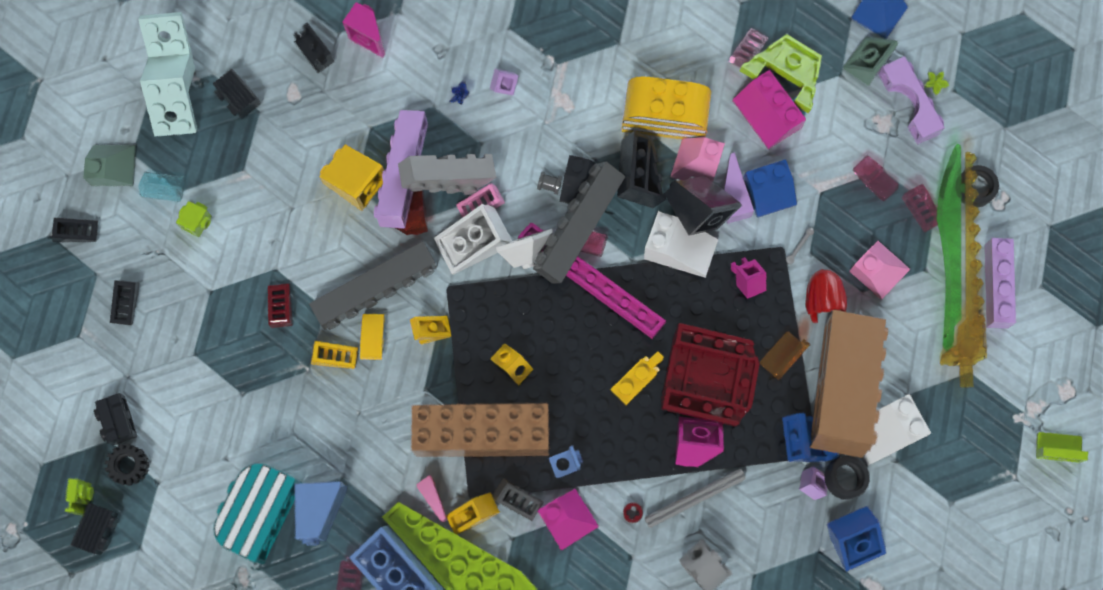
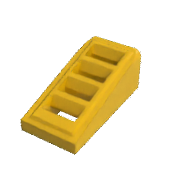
[310,341,358,369]

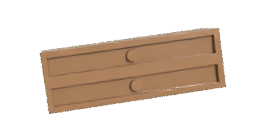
[810,310,888,458]
[411,404,549,457]

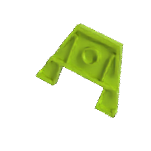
[739,34,822,114]

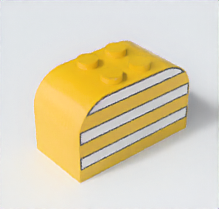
[621,76,712,140]

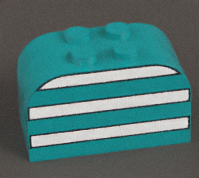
[214,464,303,565]

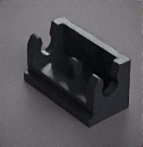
[294,22,335,73]

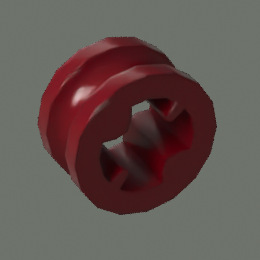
[623,503,643,523]

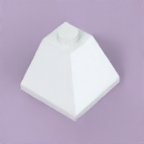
[496,229,553,269]

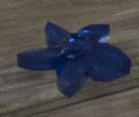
[449,81,470,105]

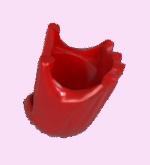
[805,269,847,323]

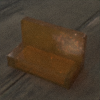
[760,332,811,380]

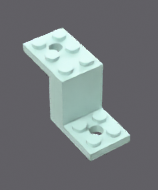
[138,12,197,136]

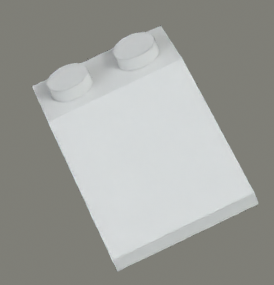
[434,204,512,274]
[644,211,718,278]
[863,394,931,466]

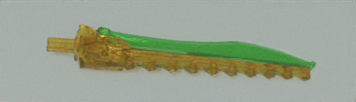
[936,144,987,388]

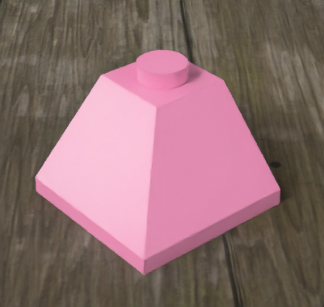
[670,137,725,182]
[849,241,910,300]

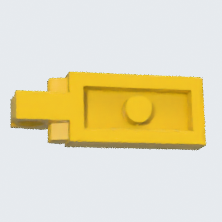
[611,351,664,405]

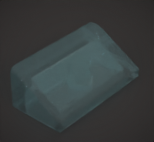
[138,172,186,202]

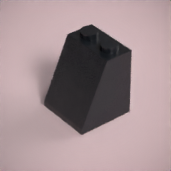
[664,176,742,236]

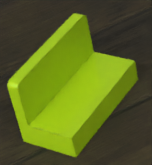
[1036,432,1088,463]

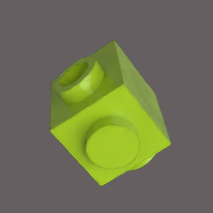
[175,201,212,237]

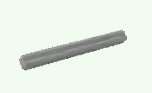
[645,469,746,528]

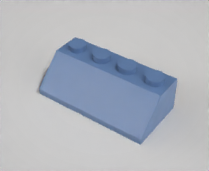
[349,525,445,590]

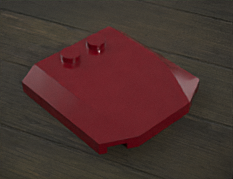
[661,323,759,426]

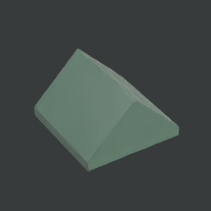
[843,36,898,86]

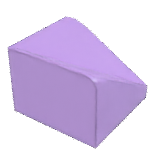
[490,69,518,96]
[799,466,828,500]

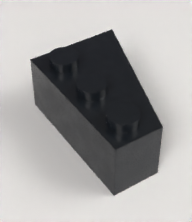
[617,131,667,208]

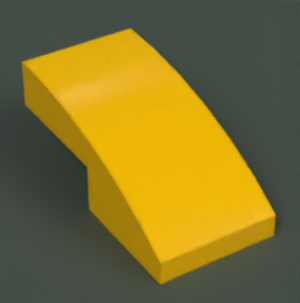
[360,314,385,360]

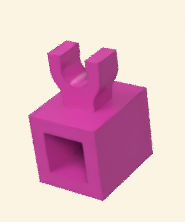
[731,258,766,299]

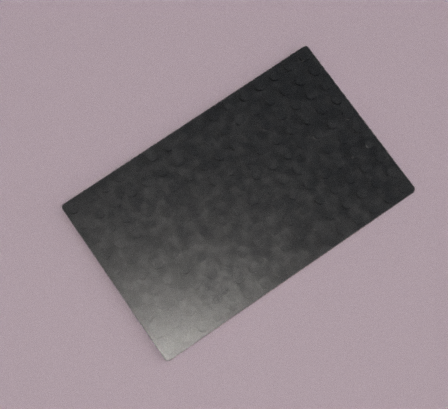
[446,247,812,499]

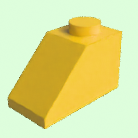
[446,492,500,535]

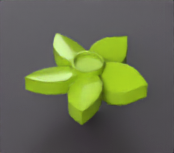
[924,72,949,95]

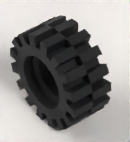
[105,444,149,486]

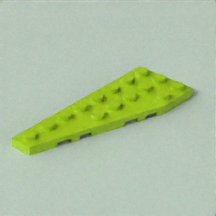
[382,502,537,590]

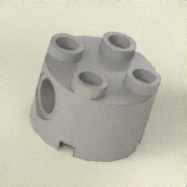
[679,539,732,590]

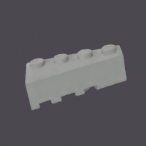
[398,154,496,195]

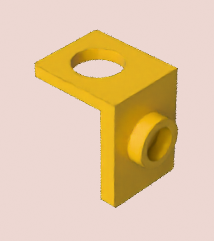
[490,344,533,385]

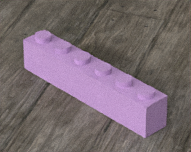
[374,110,428,228]

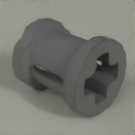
[537,171,562,195]

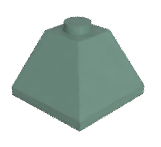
[83,145,136,186]

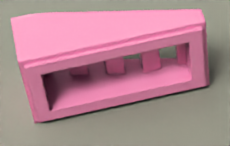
[456,183,505,217]
[416,475,447,523]

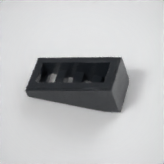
[52,218,98,242]
[110,280,140,325]

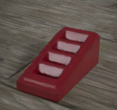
[268,283,293,328]

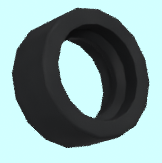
[955,165,999,208]
[824,456,870,500]

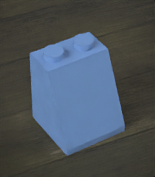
[295,482,347,546]

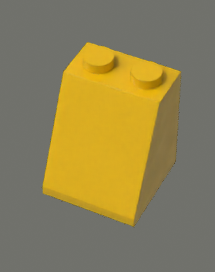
[319,144,384,211]

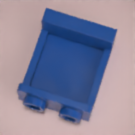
[782,413,840,462]

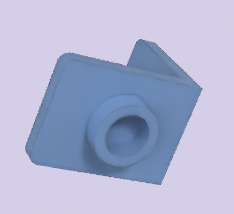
[549,446,583,478]

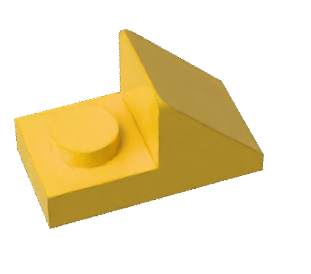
[410,316,451,344]

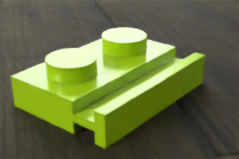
[65,479,94,515]

